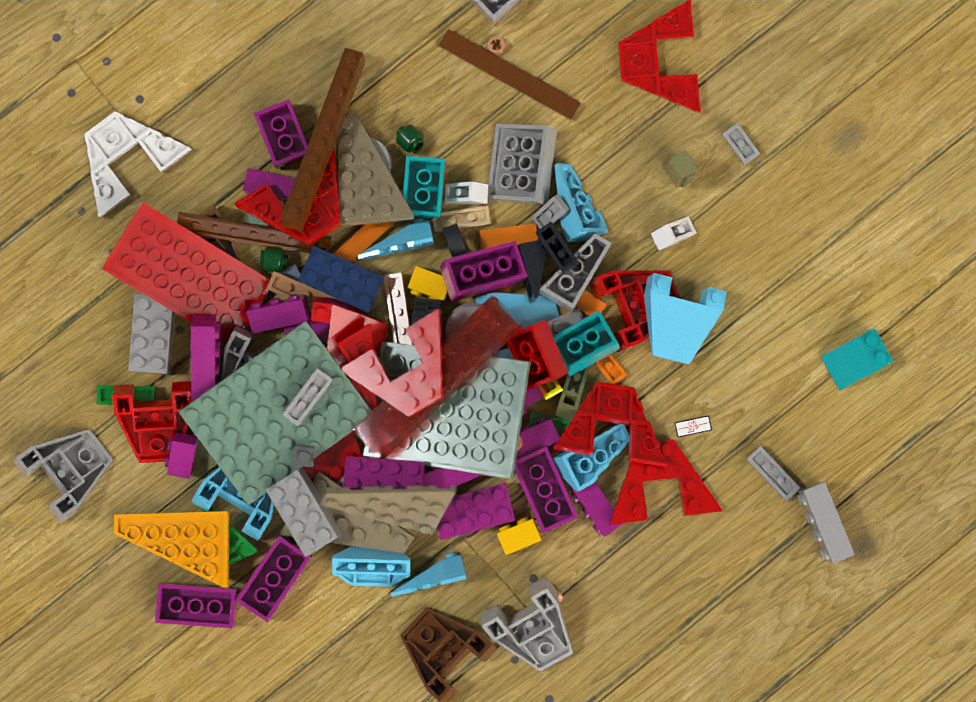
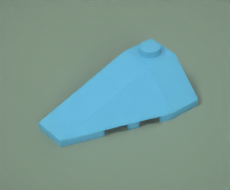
[554,163,608,242]
[358,219,434,261]
[552,424,630,492]
[391,552,467,597]

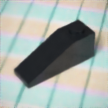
[535,221,579,274]
[518,240,546,303]

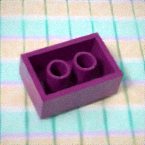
[254,99,308,169]

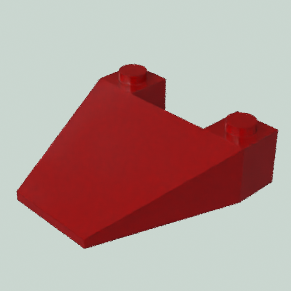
[589,270,681,352]
[311,296,388,368]
[112,381,193,463]

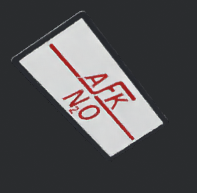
[675,416,712,437]

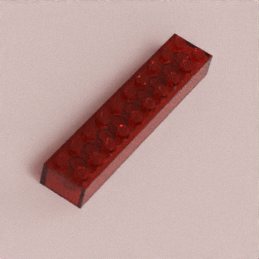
[353,295,523,459]

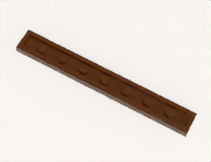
[439,29,580,120]
[177,212,332,253]

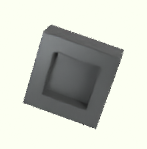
[294,445,315,467]

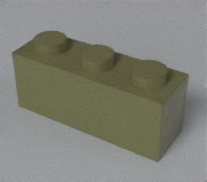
[665,150,698,188]

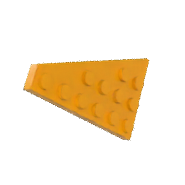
[114,511,229,588]

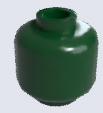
[396,124,424,153]
[259,246,288,273]

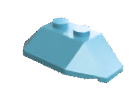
[332,546,410,587]

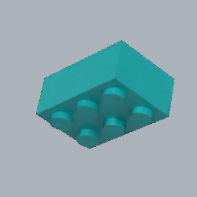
[403,156,445,219]
[553,311,620,376]

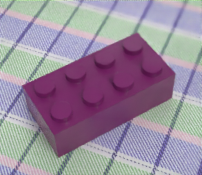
[439,241,528,302]
[191,315,221,401]
[514,446,578,533]
[343,456,425,490]
[437,483,515,540]
[235,535,313,622]
[155,583,239,628]

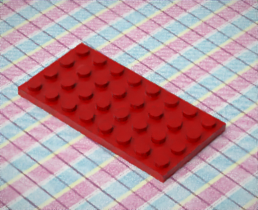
[101,202,270,343]

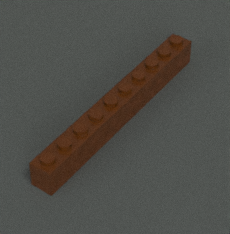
[280,48,366,232]

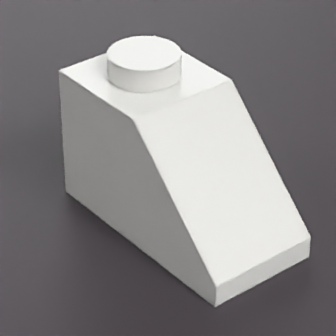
[444,182,488,205]
[651,216,697,250]

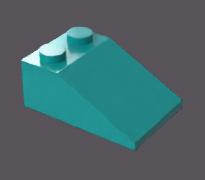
[821,328,894,390]

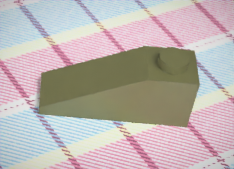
[555,366,590,421]

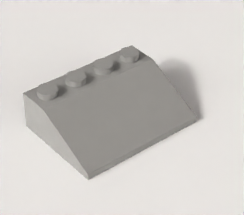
[488,124,557,205]

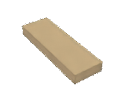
[433,205,491,233]

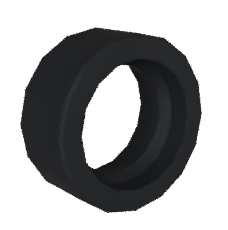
[443,224,467,257]

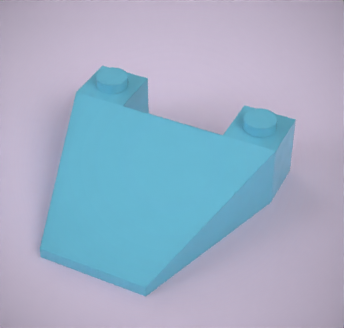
[644,273,727,364]
[475,293,559,360]
[192,467,274,541]

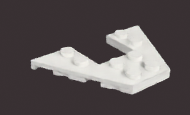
[84,111,192,218]

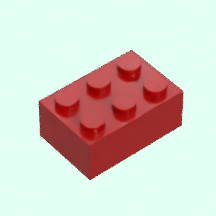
[505,319,568,390]

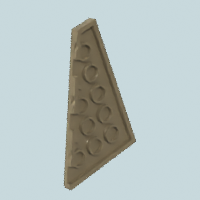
[338,114,414,226]
[279,471,416,553]
[321,485,456,535]

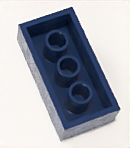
[297,246,384,313]

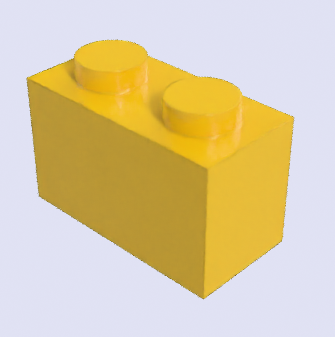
[408,266,448,302]
[497,517,541,555]

